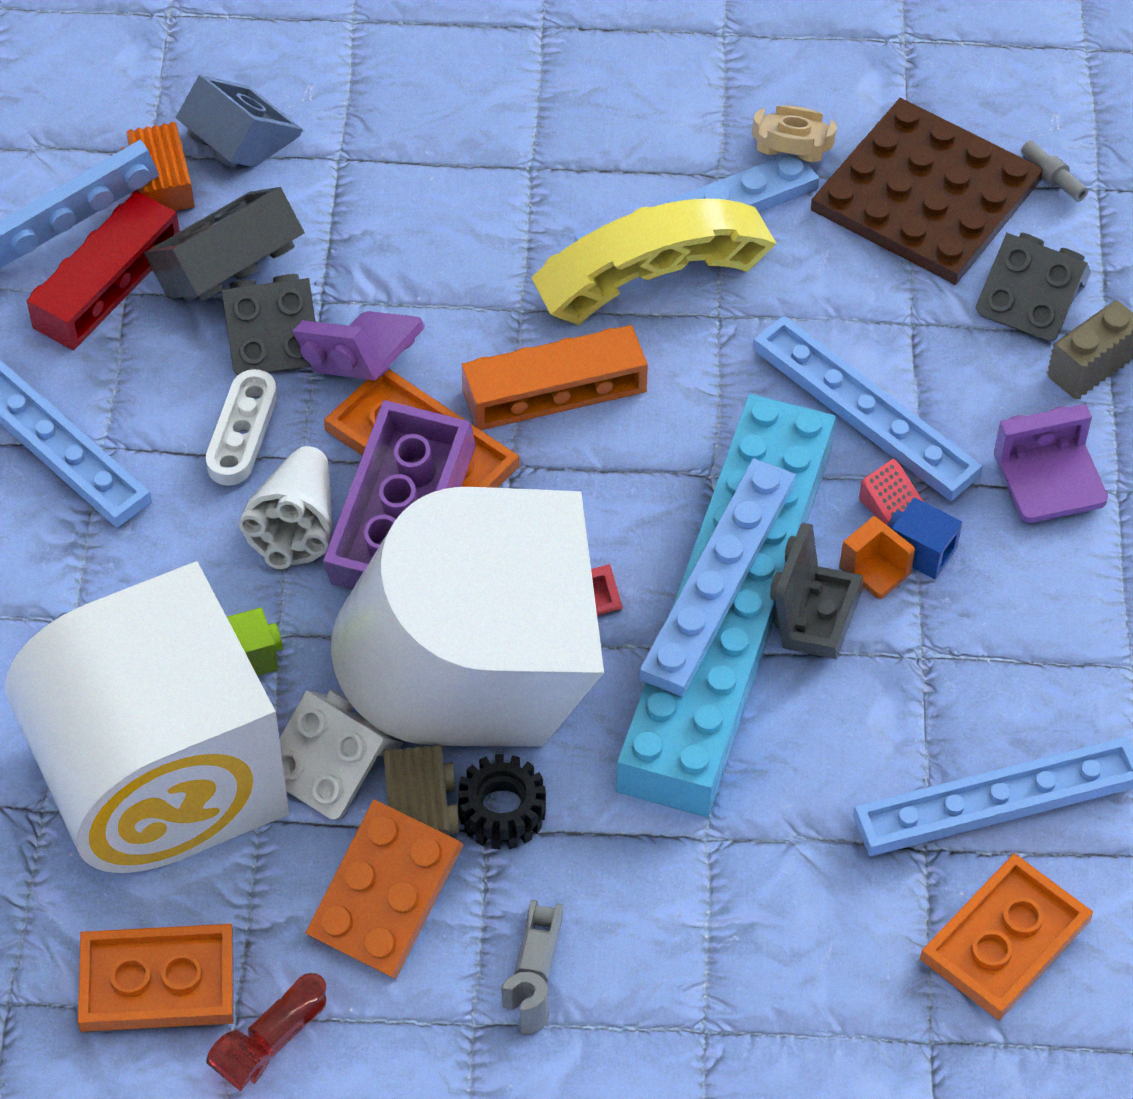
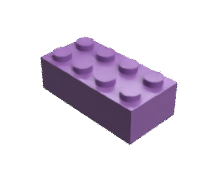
[323,400,476,590]

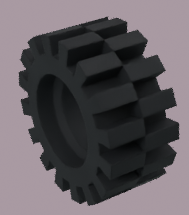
[458,754,546,850]

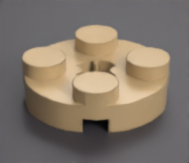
[752,105,837,162]

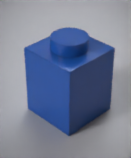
[887,497,962,579]

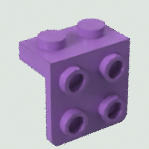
[292,311,425,381]
[993,403,1108,523]

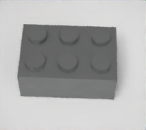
[144,187,305,301]

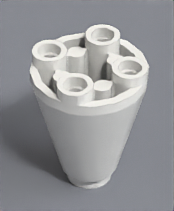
[239,446,332,570]

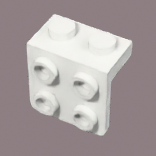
[279,689,404,820]

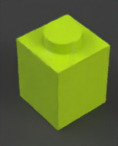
[227,607,283,676]

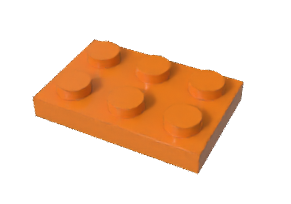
[305,799,464,979]
[920,853,1093,1021]
[78,924,234,1032]

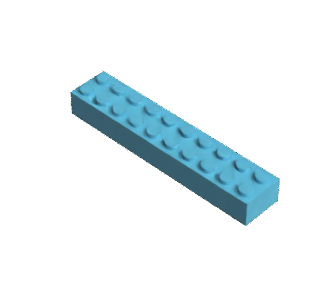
[616,394,836,818]

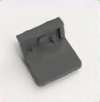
[976,232,1091,342]
[222,274,316,375]
[770,522,864,659]

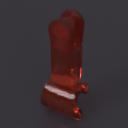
[206,973,327,1092]

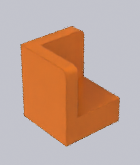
[839,515,915,599]

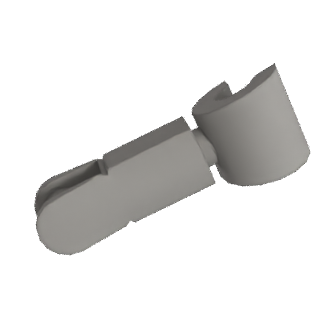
[501,900,564,1034]

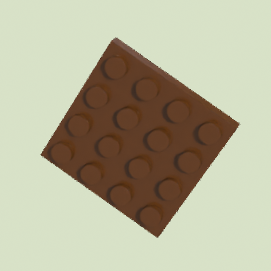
[811,97,1043,285]

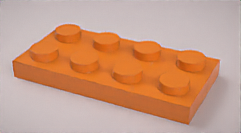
[324,369,520,488]

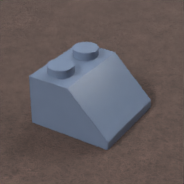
[175,75,303,168]

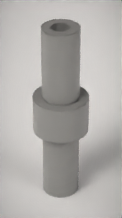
[1021,141,1088,202]

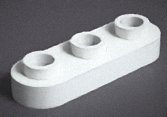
[206,369,277,486]

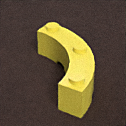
[531,198,777,325]

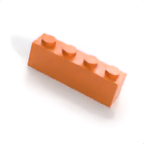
[461,325,648,430]

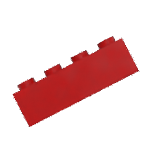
[26,191,180,351]

